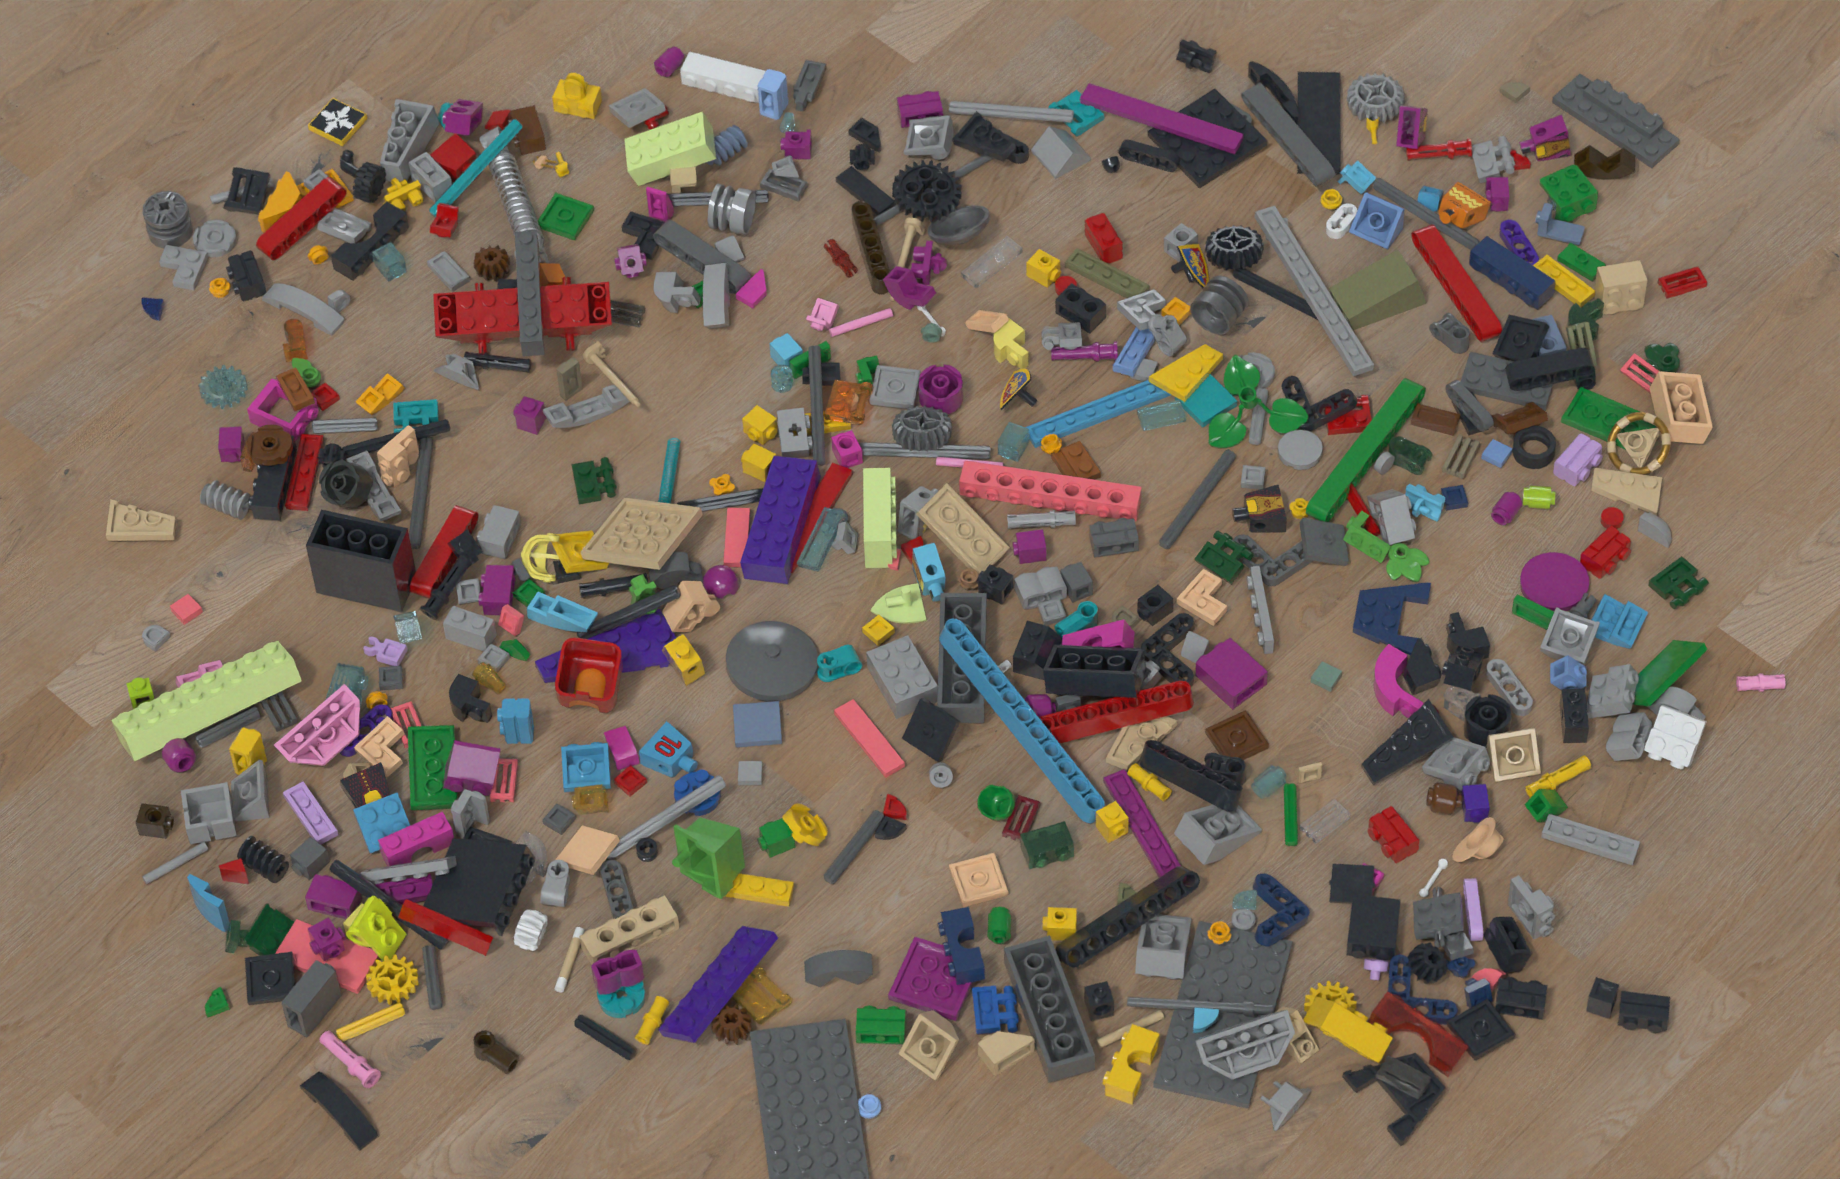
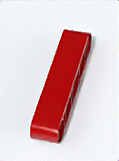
[256,177,347,260]
[410,505,479,598]

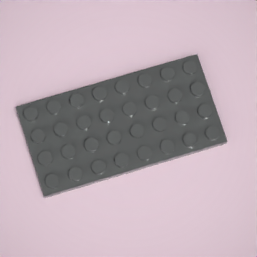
[1153,921,1293,1109]
[750,1019,869,1179]

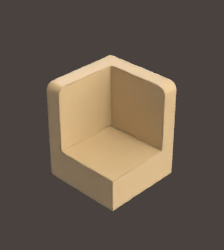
[670,167,697,193]

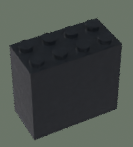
[306,509,416,612]

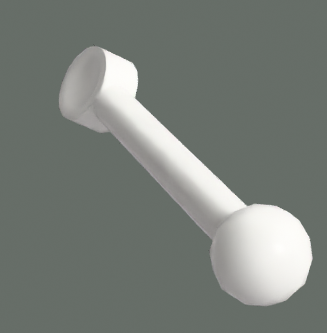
[917,306,946,336]
[1419,859,1448,898]

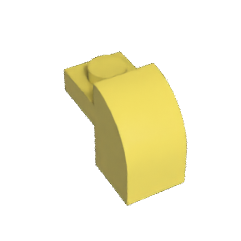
[993,318,1029,369]

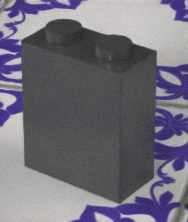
[281,960,342,1038]

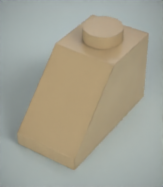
[978,1031,1035,1076]

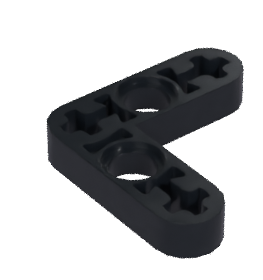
[1281,376,1358,432]
[1141,613,1194,687]

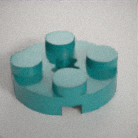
[597,981,646,1018]

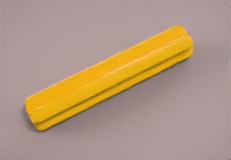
[336,1002,405,1042]

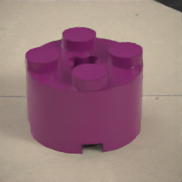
[918,364,963,414]

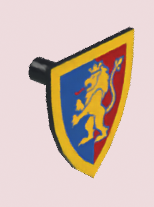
[1171,244,1209,288]
[1000,369,1037,410]

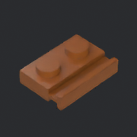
[1051,441,1101,480]

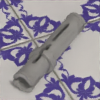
[1007,510,1076,529]

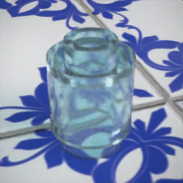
[1251,765,1286,799]

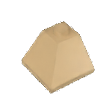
[898,1010,959,1081]

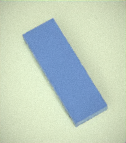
[1113,327,1155,377]

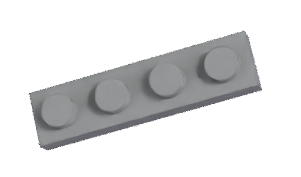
[1246,566,1274,654]
[1541,814,1640,866]
[359,856,457,885]

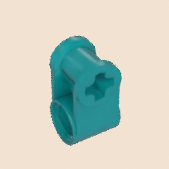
[817,644,863,682]

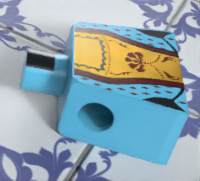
[912,543,946,602]

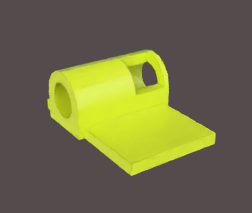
[346,896,407,961]

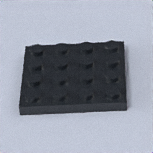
[1147,88,1267,189]

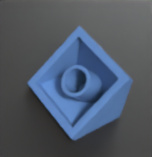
[1349,192,1405,249]

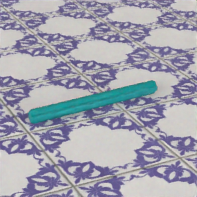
[429,119,523,217]

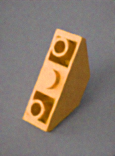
[258,171,301,232]

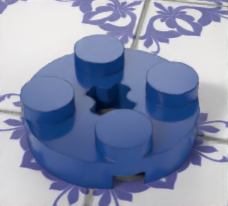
[674,770,721,816]

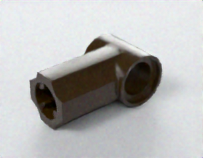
[473,1030,520,1074]

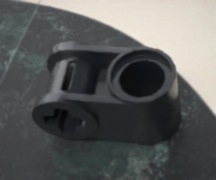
[1204,753,1246,785]

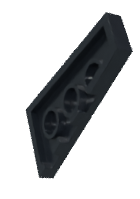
[1361,699,1454,786]

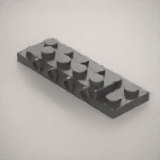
[1552,74,1680,168]

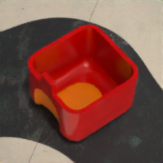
[555,638,623,713]

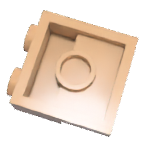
[377,425,419,488]

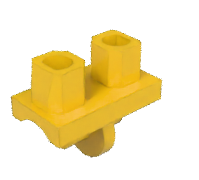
[383,178,423,211]

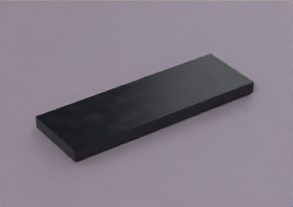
[1297,72,1340,175]

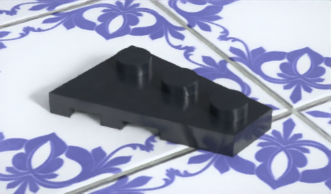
[952,111,1016,162]

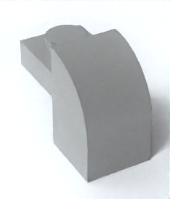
[654,272,701,313]
[1648,687,1705,720]

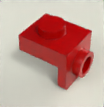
[430,203,459,237]

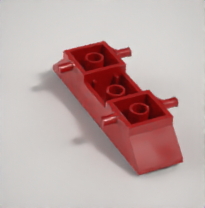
[433,277,612,354]

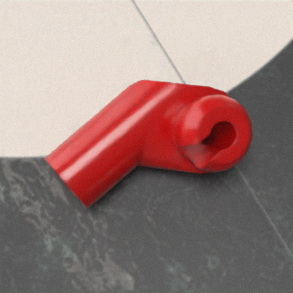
[644,105,669,130]

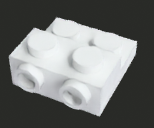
[1644,705,1707,769]

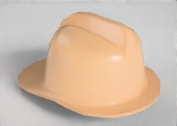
[1452,817,1504,862]

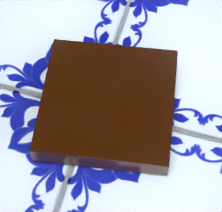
[1205,710,1269,760]

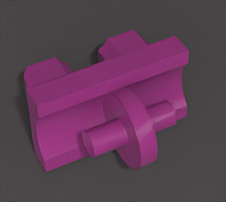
[911,241,947,285]

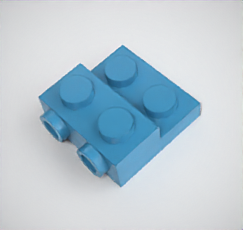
[561,742,611,792]

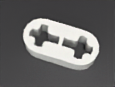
[1326,204,1358,239]

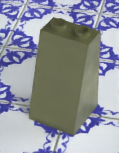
[1329,250,1426,330]

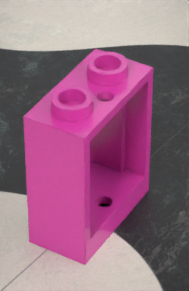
[247,378,319,441]

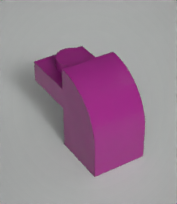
[883,266,936,310]

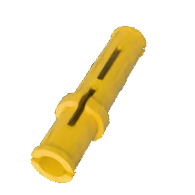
[1525,755,1591,798]

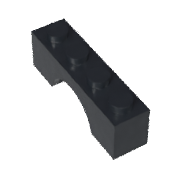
[331,202,409,281]

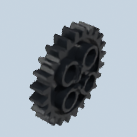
[892,160,962,222]

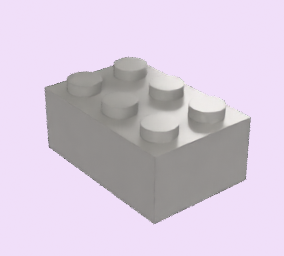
[866,635,938,719]

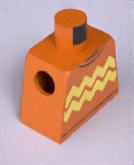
[1438,182,1491,228]

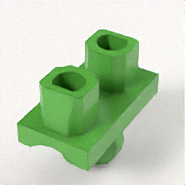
[629,574,657,614]

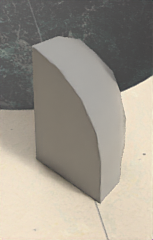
[1638,512,1672,548]

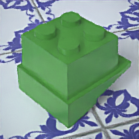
[672,817,745,899]

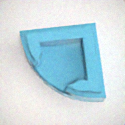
[1193,1008,1219,1033]

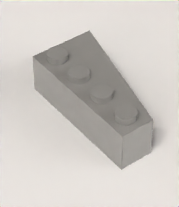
[380,99,439,182]

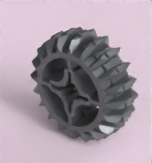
[892,405,952,452]

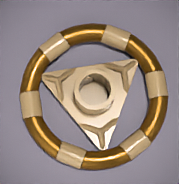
[1607,412,1671,475]

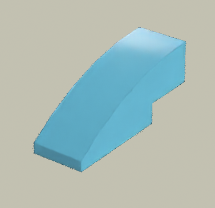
[527,592,598,632]

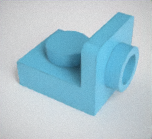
[1337,160,1376,194]

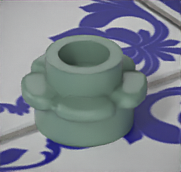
[921,323,942,343]

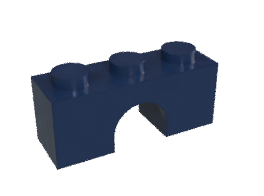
[937,907,985,985]

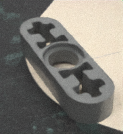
[1445,380,1494,432]
[600,860,633,919]

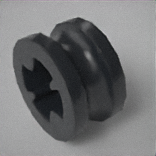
[636,838,658,862]

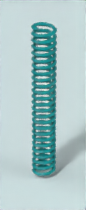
[658,438,681,504]

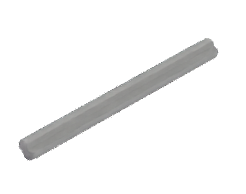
[949,101,1074,122]
[607,775,726,860]

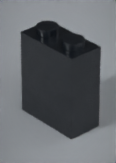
[1346,894,1401,961]

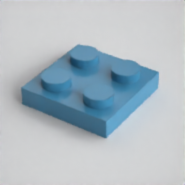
[353,793,410,853]

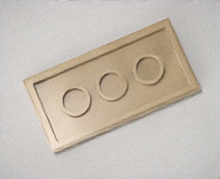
[916,483,1010,575]

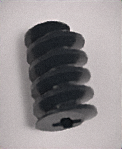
[237,835,289,883]

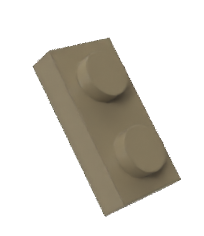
[556,357,583,401]

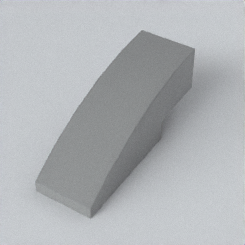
[703,263,730,329]

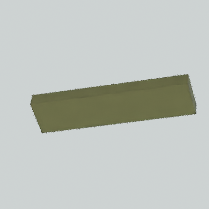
[1065,248,1150,298]

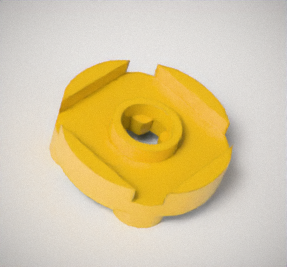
[783,803,828,847]

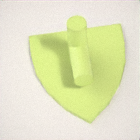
[870,583,927,624]

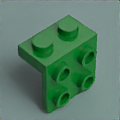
[1539,164,1598,222]

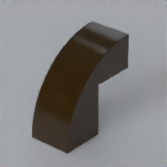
[1574,145,1636,180]

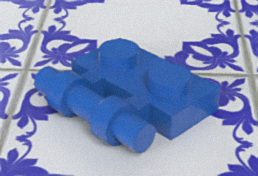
[972,986,1019,1034]

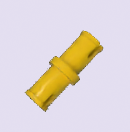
[1127,763,1172,801]
[635,996,669,1045]

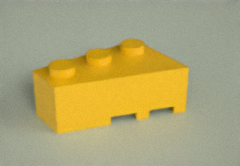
[1303,996,1393,1063]

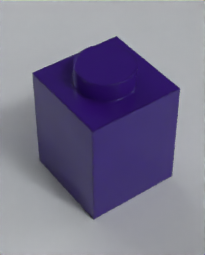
[1461,784,1489,823]

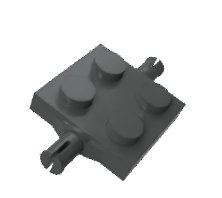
[1413,887,1463,947]

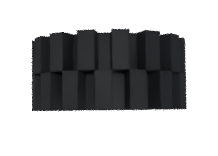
[353,162,386,204]

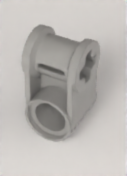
[1148,314,1187,356]
[541,860,570,907]

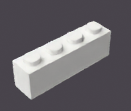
[680,52,766,103]

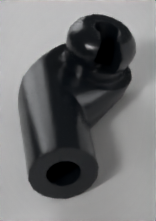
[340,150,359,179]

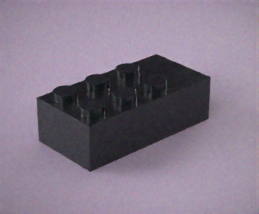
[1043,645,1146,698]

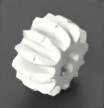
[514,909,548,951]

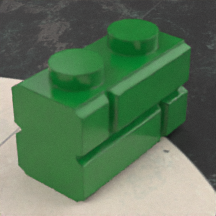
[856,1005,906,1044]

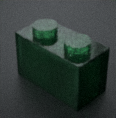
[1020,821,1074,869]

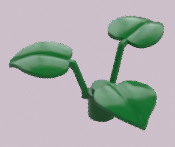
[1208,355,1308,449]

